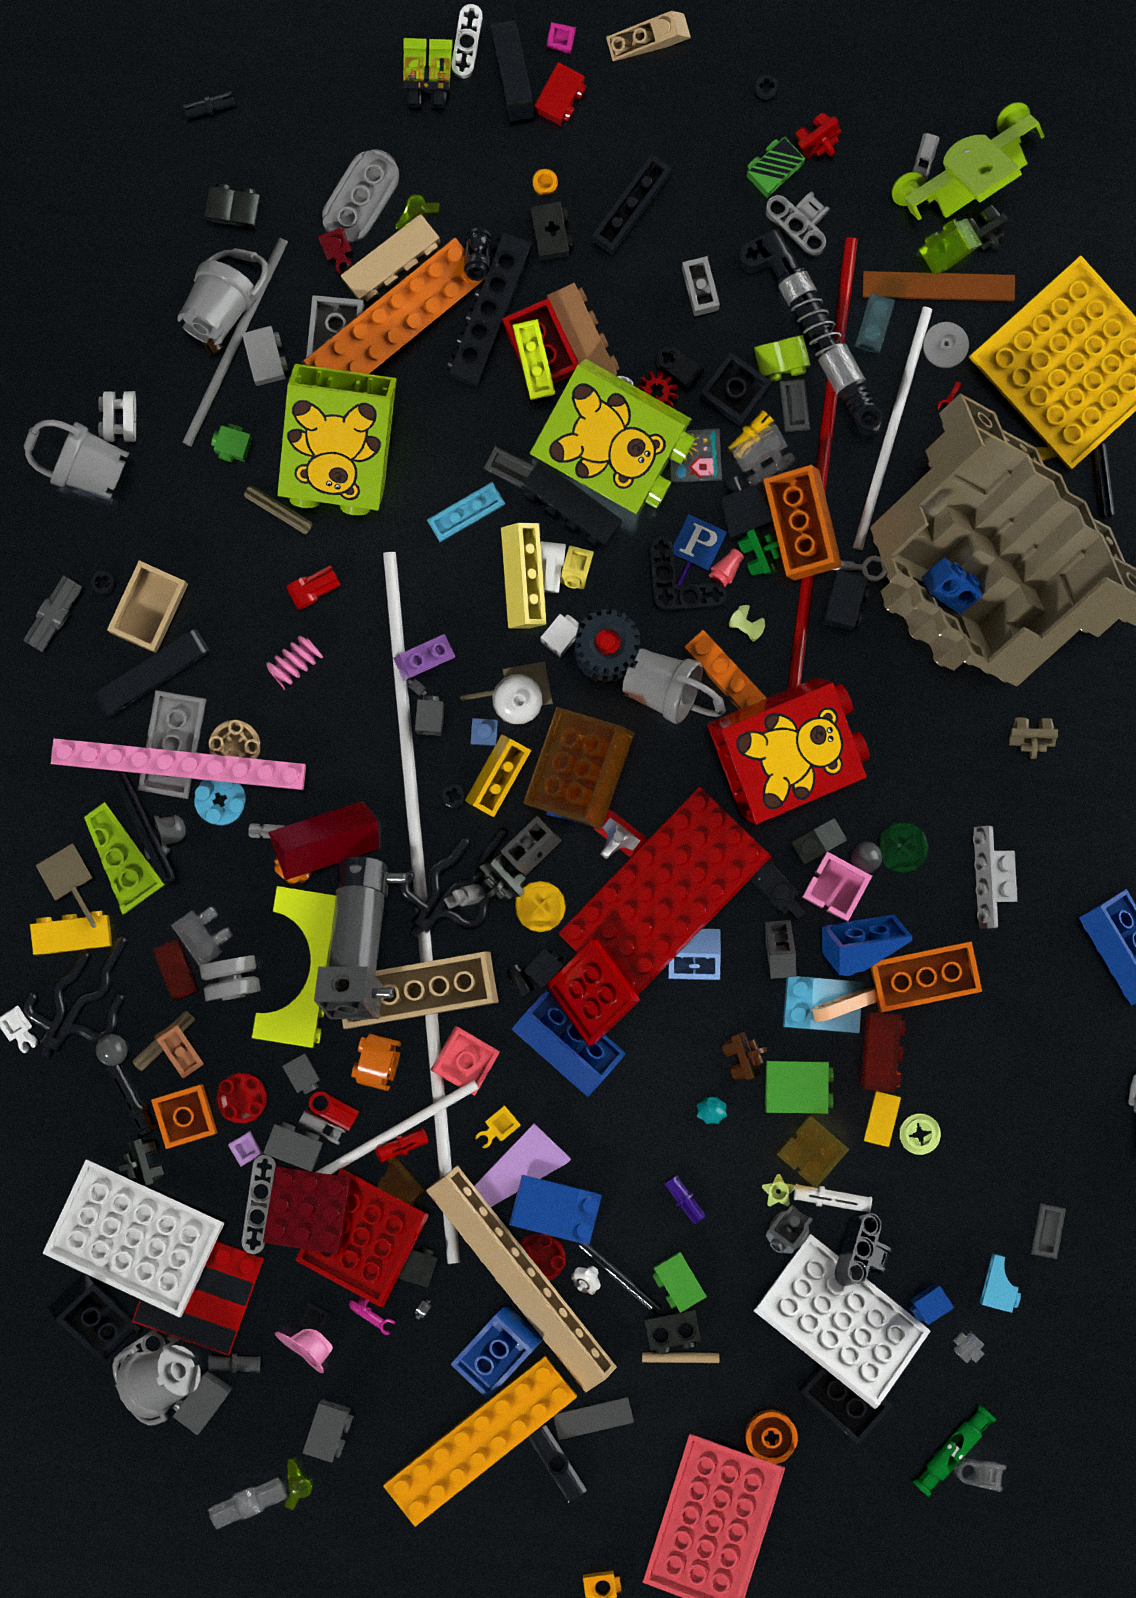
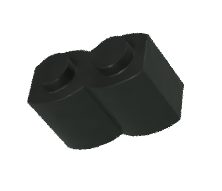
[204,184,260,228]

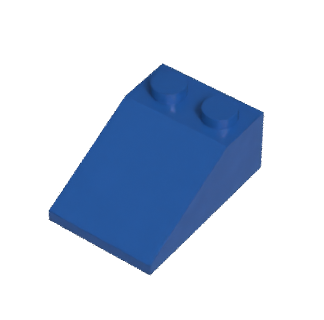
[822,914,912,976]
[509,1175,602,1245]
[451,1304,543,1399]

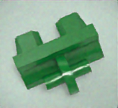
[738,529,780,575]

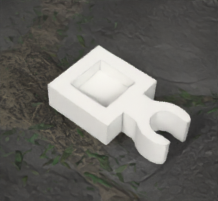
[0,1006,38,1053]

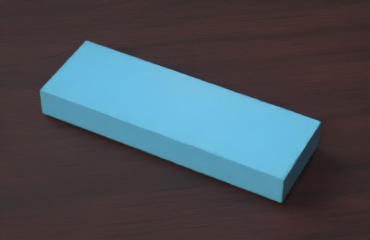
[427,482,505,542]

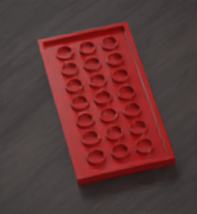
[558,787,772,996]

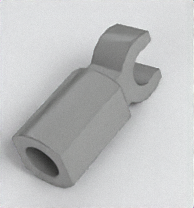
[444,885,485,908]

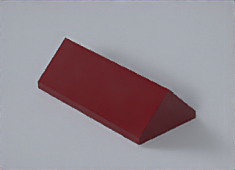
[268,801,380,881]

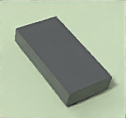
[779,379,810,432]
[484,446,535,490]
[1031,1203,1066,1259]

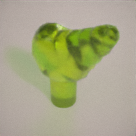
[395,194,439,229]
[284,1458,312,1510]

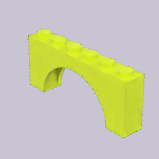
[252,886,336,1048]

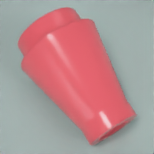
[709,548,744,587]

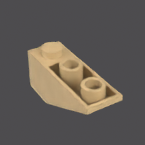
[606,11,691,61]

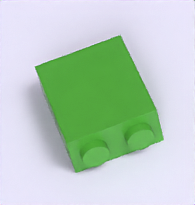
[765,1061,833,1114]

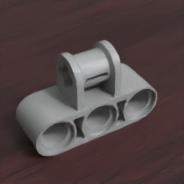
[766,191,830,257]

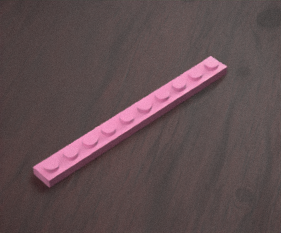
[51,738,306,790]

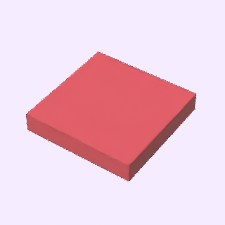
[430,1026,500,1096]

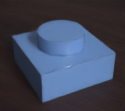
[471,718,498,746]

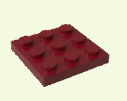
[263,1166,352,1255]

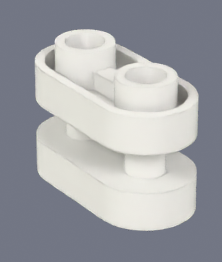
[98,391,136,442]

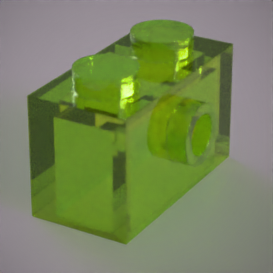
[919,219,982,275]

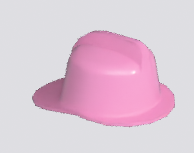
[275,1329,333,1373]

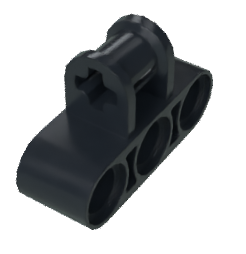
[834,1213,893,1286]

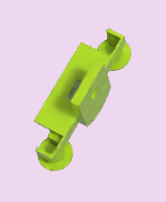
[892,102,1044,220]

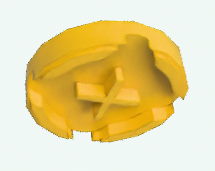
[515,881,566,932]

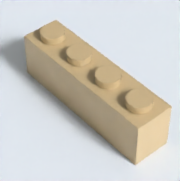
[341,214,440,303]

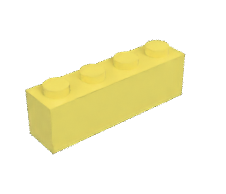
[501,523,546,628]

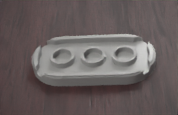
[322,149,399,243]

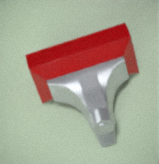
[594,809,649,859]

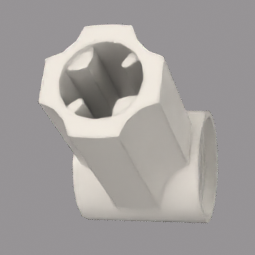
[540,541,566,593]

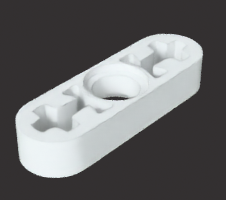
[451,4,483,79]

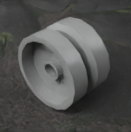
[199,955,261,1001]

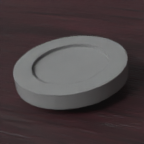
[923,322,969,368]

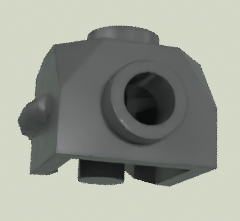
[766,1205,813,1254]

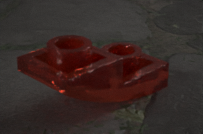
[154,940,197,1000]

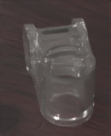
[955,1459,1007,1491]

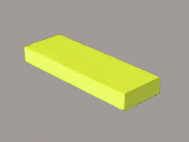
[513,319,555,400]

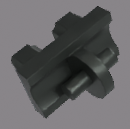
[960,205,1008,251]
[477,853,525,900]
[119,1139,164,1186]

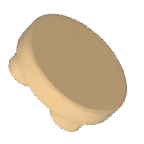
[209,720,260,759]

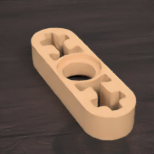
[812,987,878,1022]

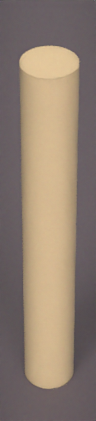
[642,1352,719,1363]

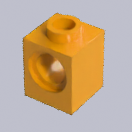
[583,1571,621,1598]

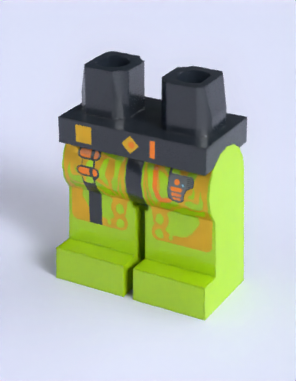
[403,38,453,108]

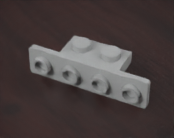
[973,826,1017,929]

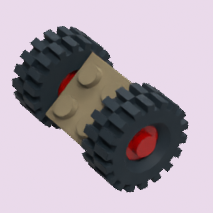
[575,609,640,683]

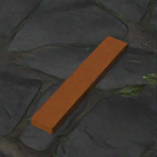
[862,271,1015,302]

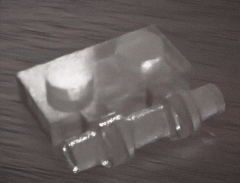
[731,423,795,486]

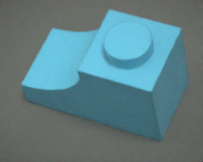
[980,1253,1021,1313]

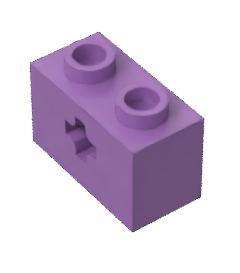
[393,634,455,681]

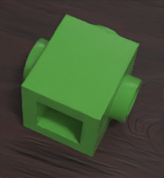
[211,424,252,462]

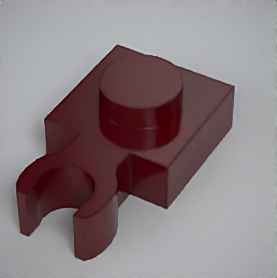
[318,226,354,274]

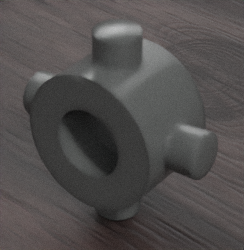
[407,679,427,696]
[415,1299,432,1319]

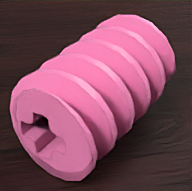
[266,635,323,690]

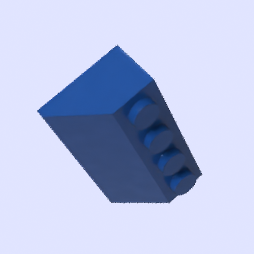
[1079,889,1136,1006]
[512,988,626,1097]

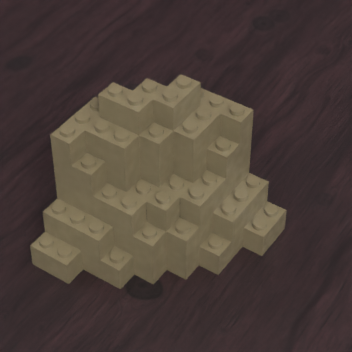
[870,393,1136,686]

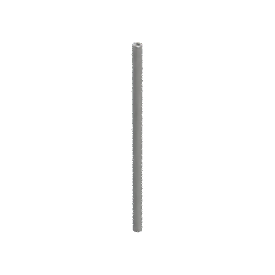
[183,238,288,447]

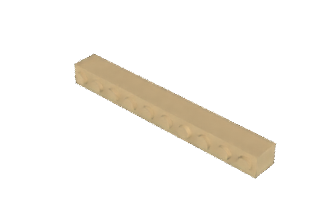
[426,1165,617,1392]

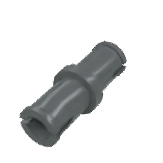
[208,1353,261,1374]

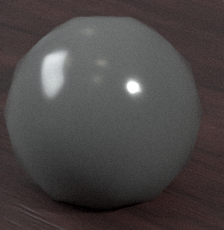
[850,841,882,873]
[96,1034,128,1066]

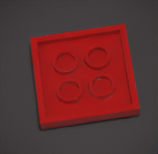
[546,939,640,1046]

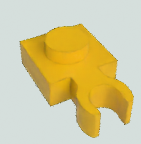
[475,1106,521,1148]

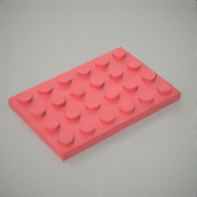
[643,1434,785,1598]

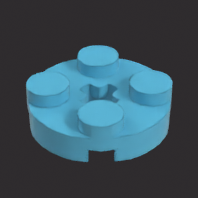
[194,780,246,826]

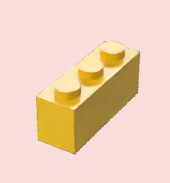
[465,735,531,817]
[30,911,113,955]

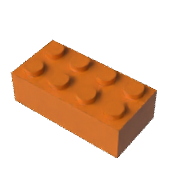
[763,465,842,581]
[870,941,982,1013]

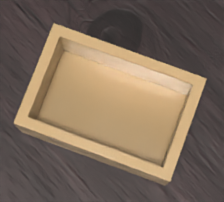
[107,561,188,653]

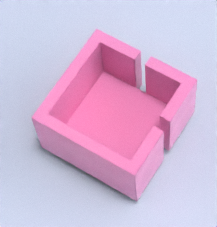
[801,852,872,922]

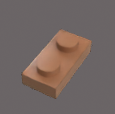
[154,1022,204,1078]

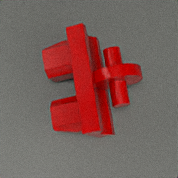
[794,113,842,160]

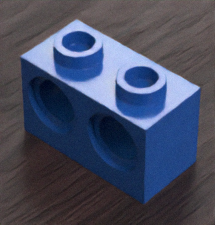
[922,558,983,615]
[910,1283,954,1325]

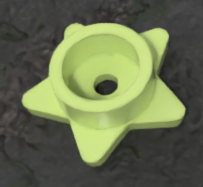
[762,1174,795,1206]

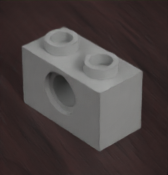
[682,256,720,317]

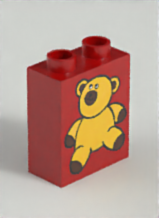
[707,678,870,824]

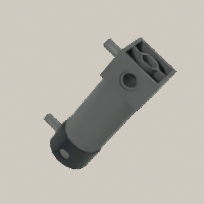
[314,857,408,1019]

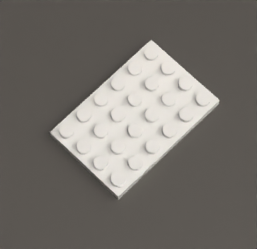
[43,1160,224,1317]
[754,1234,930,1409]

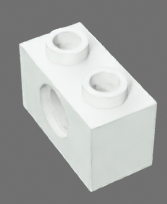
[541,614,579,658]

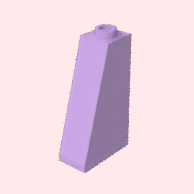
[474,1123,571,1207]

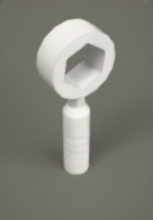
[832,556,887,582]

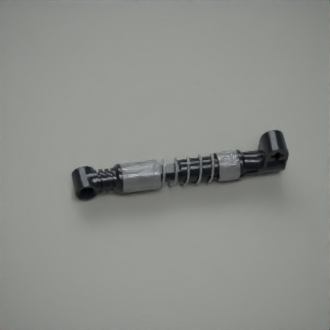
[740,229,882,436]

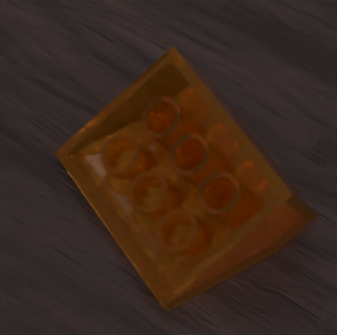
[523,707,634,830]

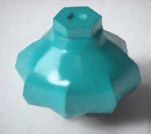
[697,1097,727,1124]

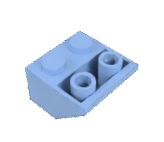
[668,929,721,980]

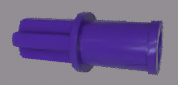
[664,1175,705,1224]

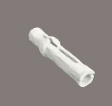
[794,1184,872,1213]

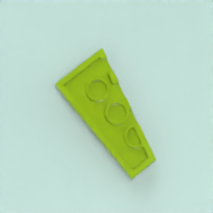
[84,802,165,915]

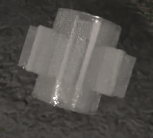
[953,1331,984,1363]

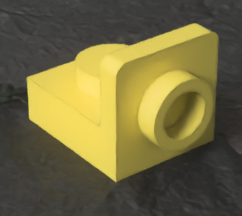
[560,545,594,589]

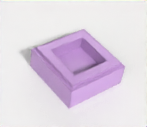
[228,1131,263,1166]

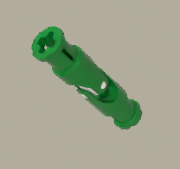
[912,1405,997,1497]

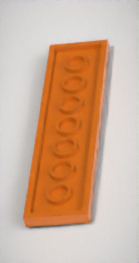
[302,238,486,374]

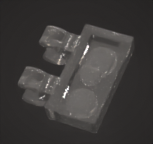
[171,907,233,966]

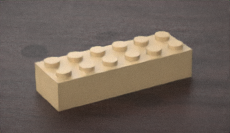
[342,952,499,1029]

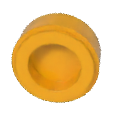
[533,169,558,196]

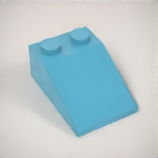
[783,976,863,1033]

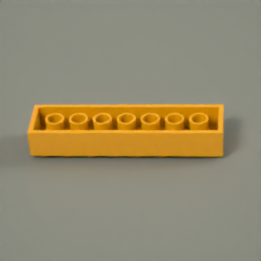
[383,1355,577,1526]

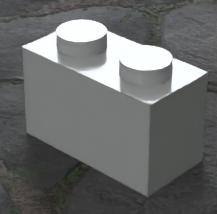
[242,326,289,386]

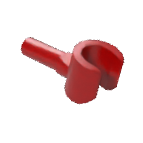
[938,381,962,410]

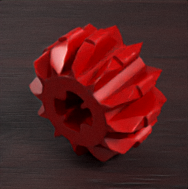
[636,371,678,408]

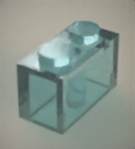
[854,293,895,354]

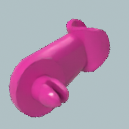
[349,1296,396,1335]

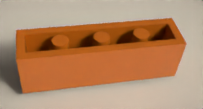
[684,630,767,710]

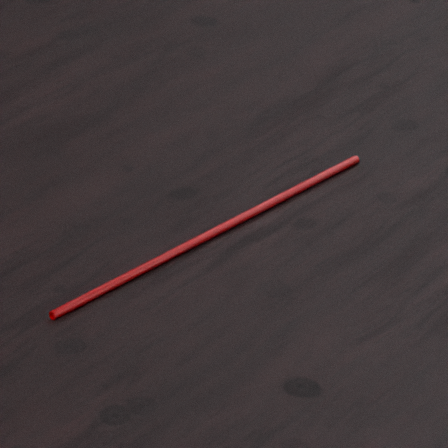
[782,237,858,814]

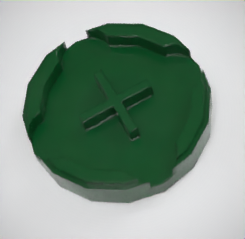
[878,822,928,873]

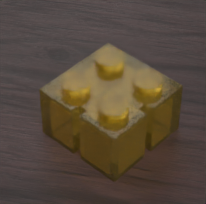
[776,1115,850,1188]

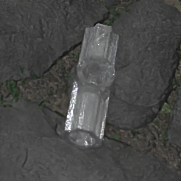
[208,1477,288,1530]

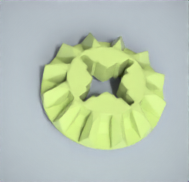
[900,1114,941,1155]

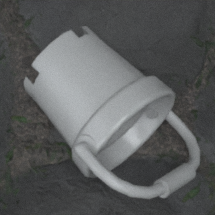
[178,248,268,345]
[24,420,129,499]
[622,648,726,724]
[112,1345,200,1425]

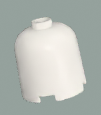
[492,674,543,724]

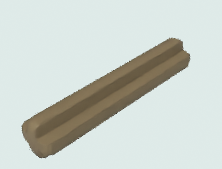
[244,485,313,534]
[133,1011,195,1071]

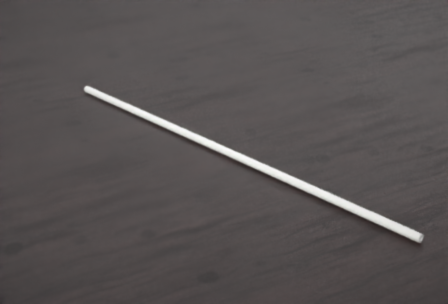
[383,552,460,1264]

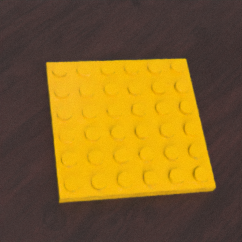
[969,255,1136,470]

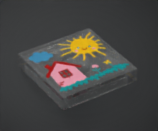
[670,429,722,483]

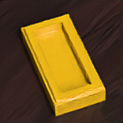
[863,1091,901,1147]

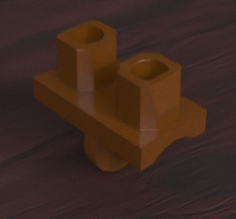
[722,1032,767,1080]

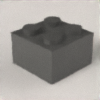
[173,1371,233,1435]
[303,1399,353,1463]

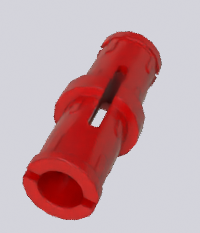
[375,1128,428,1163]

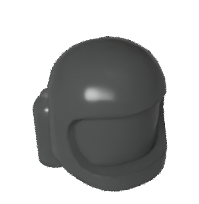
[143,815,186,859]

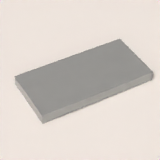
[138,690,206,799]

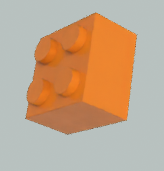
[151,1084,218,1149]

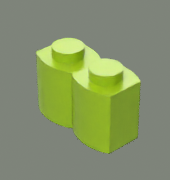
[753,335,811,382]

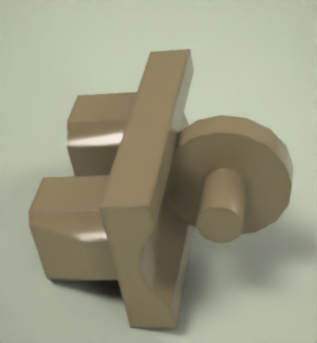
[1009,718,1058,759]

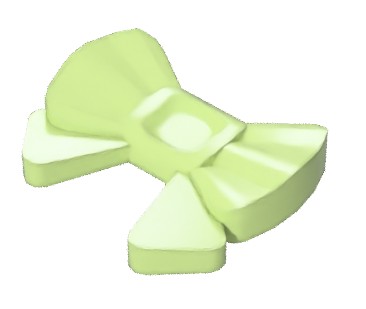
[729,605,765,641]

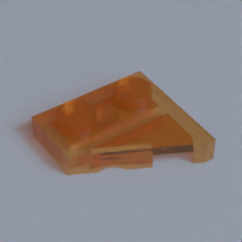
[378,1156,426,1205]

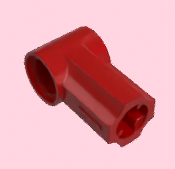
[286,566,341,610]
[309,1091,359,1131]

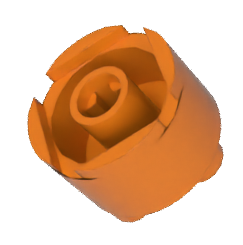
[352,1034,401,1091]
[745,1409,798,1464]

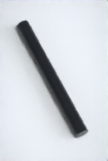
[577,1243,662,1314]

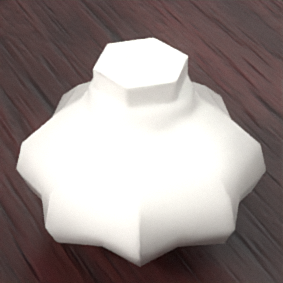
[571,1266,601,1295]

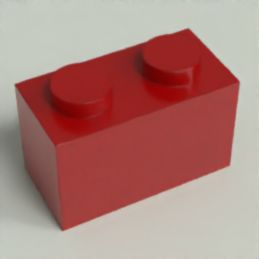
[534,62,587,126]

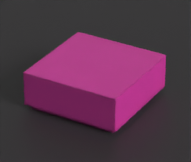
[546,22,576,54]

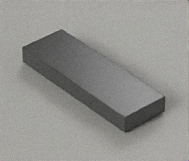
[553,1397,634,1440]

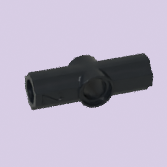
[528,1424,587,1502]

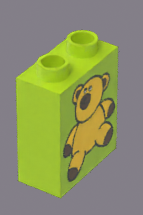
[530,359,696,514]
[277,364,396,515]

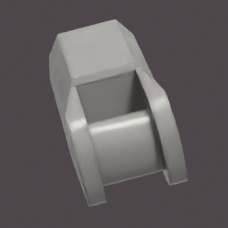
[912,133,940,182]
[298,1109,346,1145]

